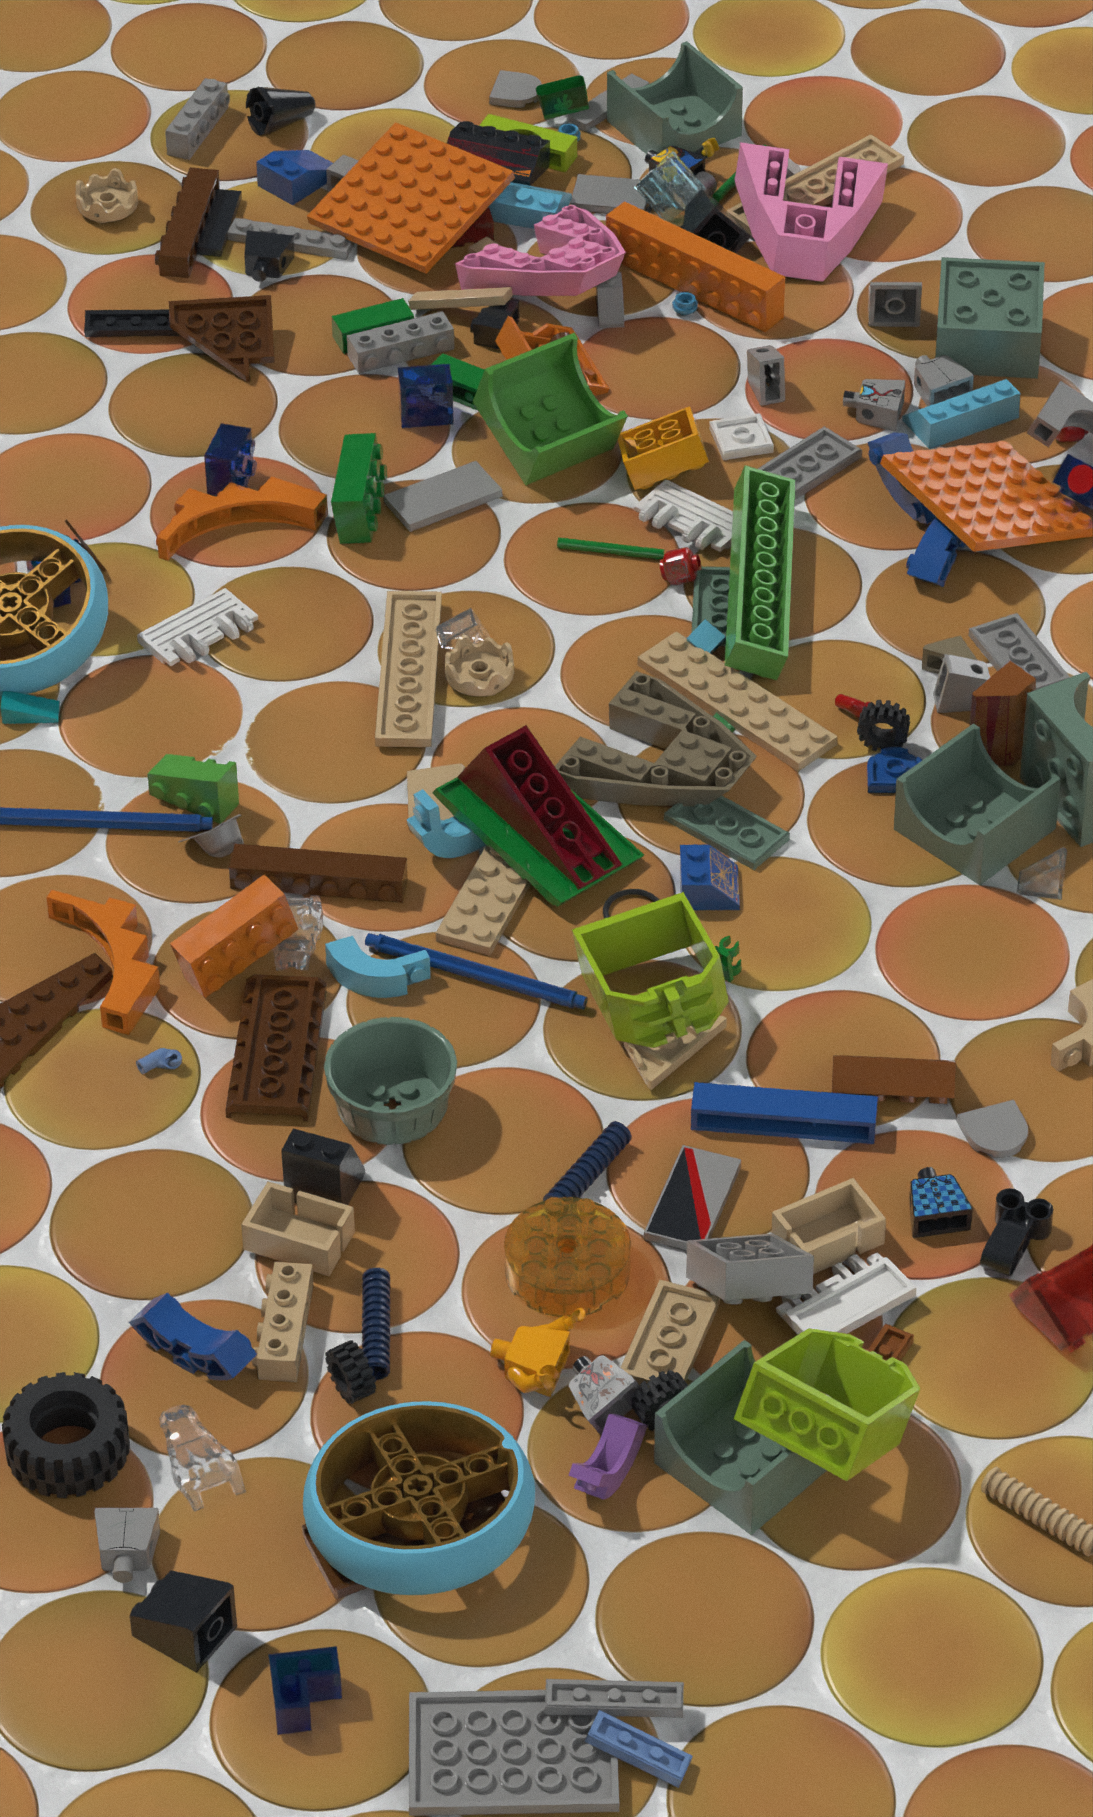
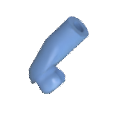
[136,1048,182,1074]

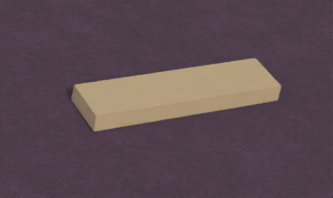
[408,287,513,310]

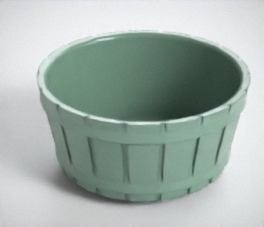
[324,1017,457,1145]

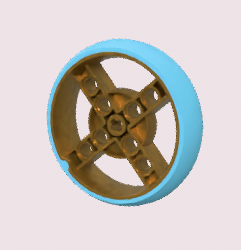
[0,525,108,697]
[303,1401,535,1595]

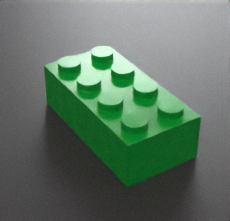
[331,433,387,544]

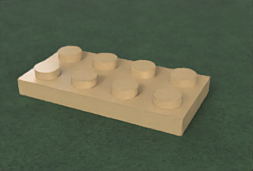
[621,1280,720,1385]

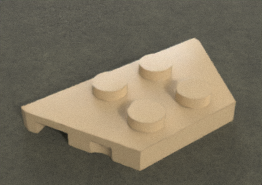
[624,1016,727,1090]

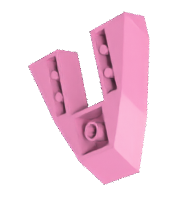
[735,142,888,282]
[455,205,626,296]

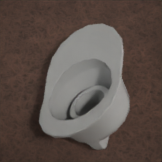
[178,814,244,857]

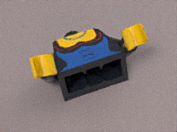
[645,138,720,198]

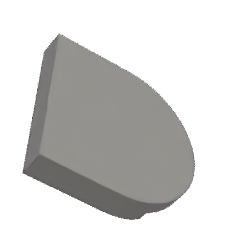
[489,70,542,108]
[957,1100,1028,1158]

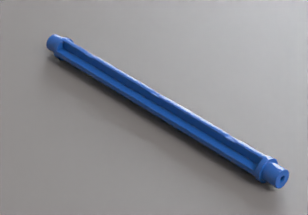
[0,807,213,832]
[365,933,588,1010]

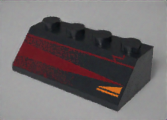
[447,121,550,186]

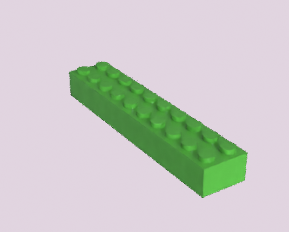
[724,465,795,680]

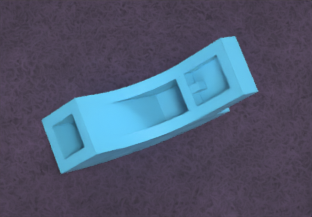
[406,789,486,858]
[325,936,431,998]

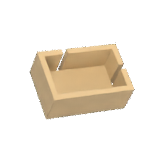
[771,1178,886,1274]
[241,1181,355,1276]

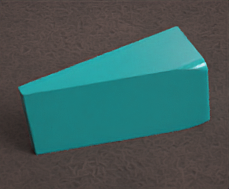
[1,691,60,724]

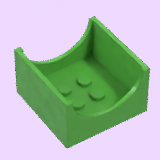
[473,333,628,486]

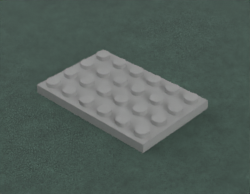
[409,1690,619,1816]

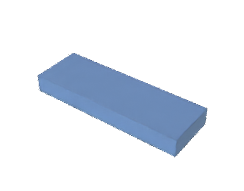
[584,1710,693,1788]

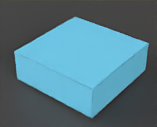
[687,619,726,654]

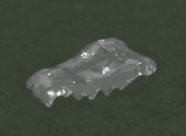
[272,895,323,971]
[159,1404,246,1512]

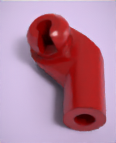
[835,694,875,718]

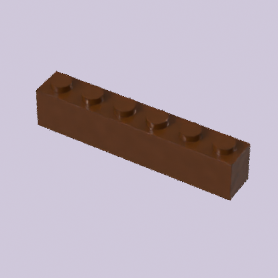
[155,167,220,278]
[229,844,408,903]

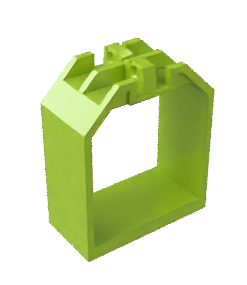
[572,892,729,1048]
[734,1328,921,1481]

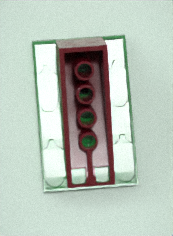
[432,725,644,907]

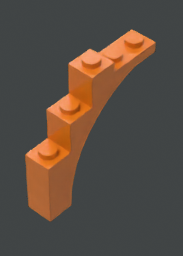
[156,476,328,561]
[46,890,160,1035]

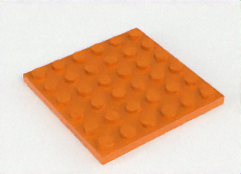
[307,122,515,274]
[880,441,1093,552]

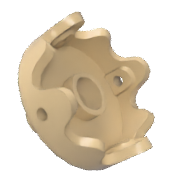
[76,168,138,224]
[445,635,514,696]

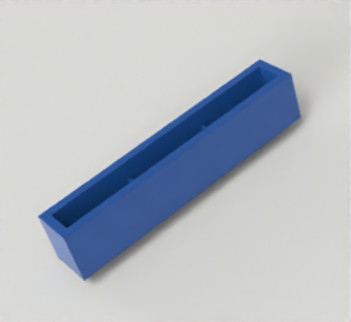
[691,1082,878,1144]

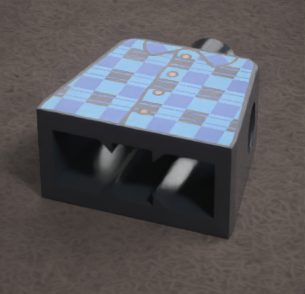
[909,1167,973,1238]

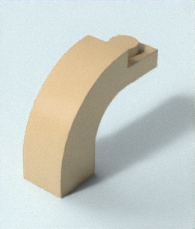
[1050,979,1093,1072]

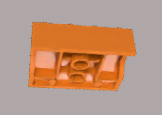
[495,316,609,396]

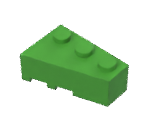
[147,754,239,824]

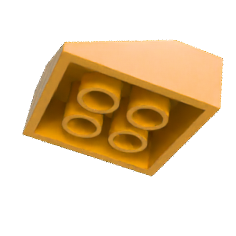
[618,406,709,490]

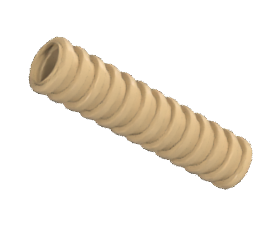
[981,1467,1093,1557]

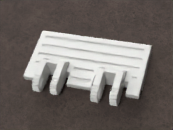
[634,479,733,552]
[137,588,258,666]
[776,1252,917,1335]

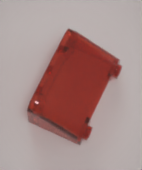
[1009,1244,1093,1353]

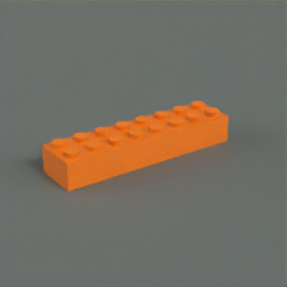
[606,201,785,332]

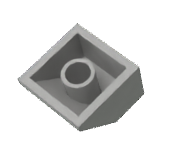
[868,282,922,327]

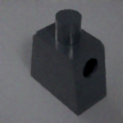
[244,230,295,282]

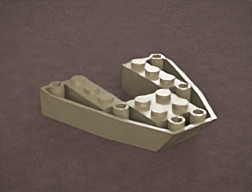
[555,671,757,806]

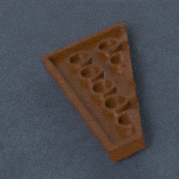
[0,953,113,1089]

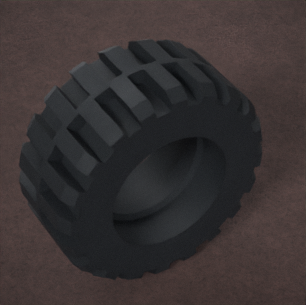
[2,1372,130,1498]

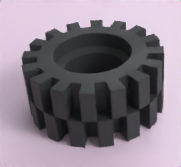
[857,700,910,751]
[325,1340,376,1404]
[631,1370,688,1431]

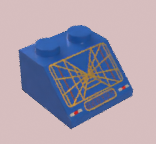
[680,844,740,910]

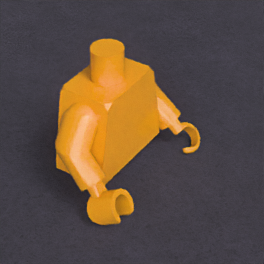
[490,1308,586,1397]

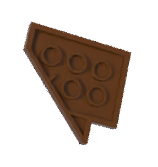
[169,295,275,382]

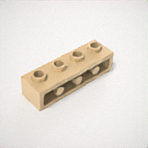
[252,1262,314,1382]

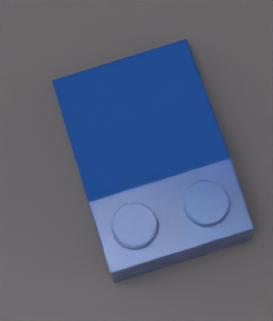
[256,150,333,205]

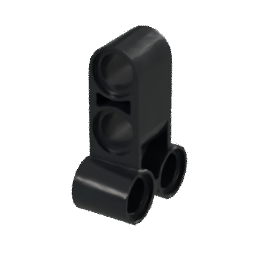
[980,1188,1054,1277]

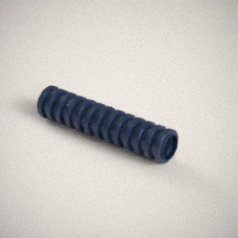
[543,1121,632,1217]
[362,1268,390,1380]

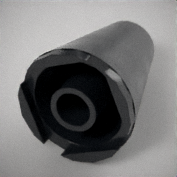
[246,87,316,135]

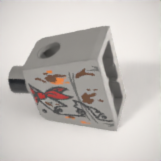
[569,1355,642,1435]

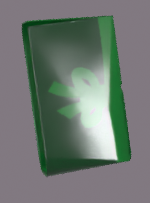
[535,75,589,120]

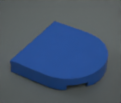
[867,747,922,793]

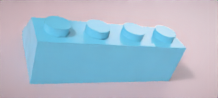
[478,182,572,229]
[902,379,1021,449]

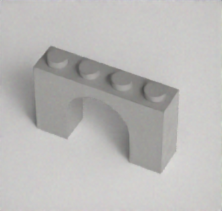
[1027,381,1093,448]

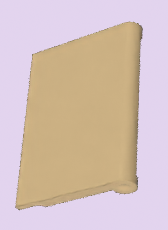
[407,764,465,831]

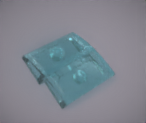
[634,151,706,222]

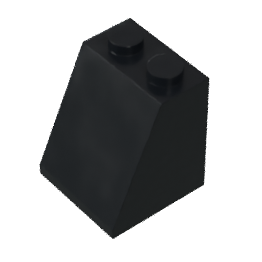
[281,1128,366,1205]
[129,1570,237,1673]

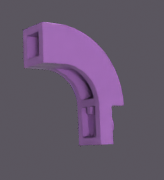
[568,1414,648,1500]

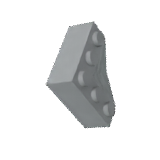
[686,1233,814,1304]

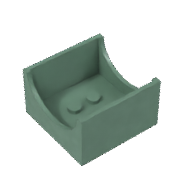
[607,41,743,154]
[935,257,1045,379]
[1020,672,1093,847]
[894,723,1061,885]
[654,1340,827,1535]

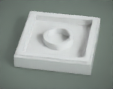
[709,413,774,460]

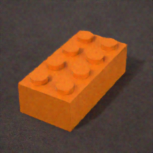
[170,875,298,998]

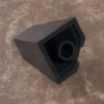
[683,189,751,253]

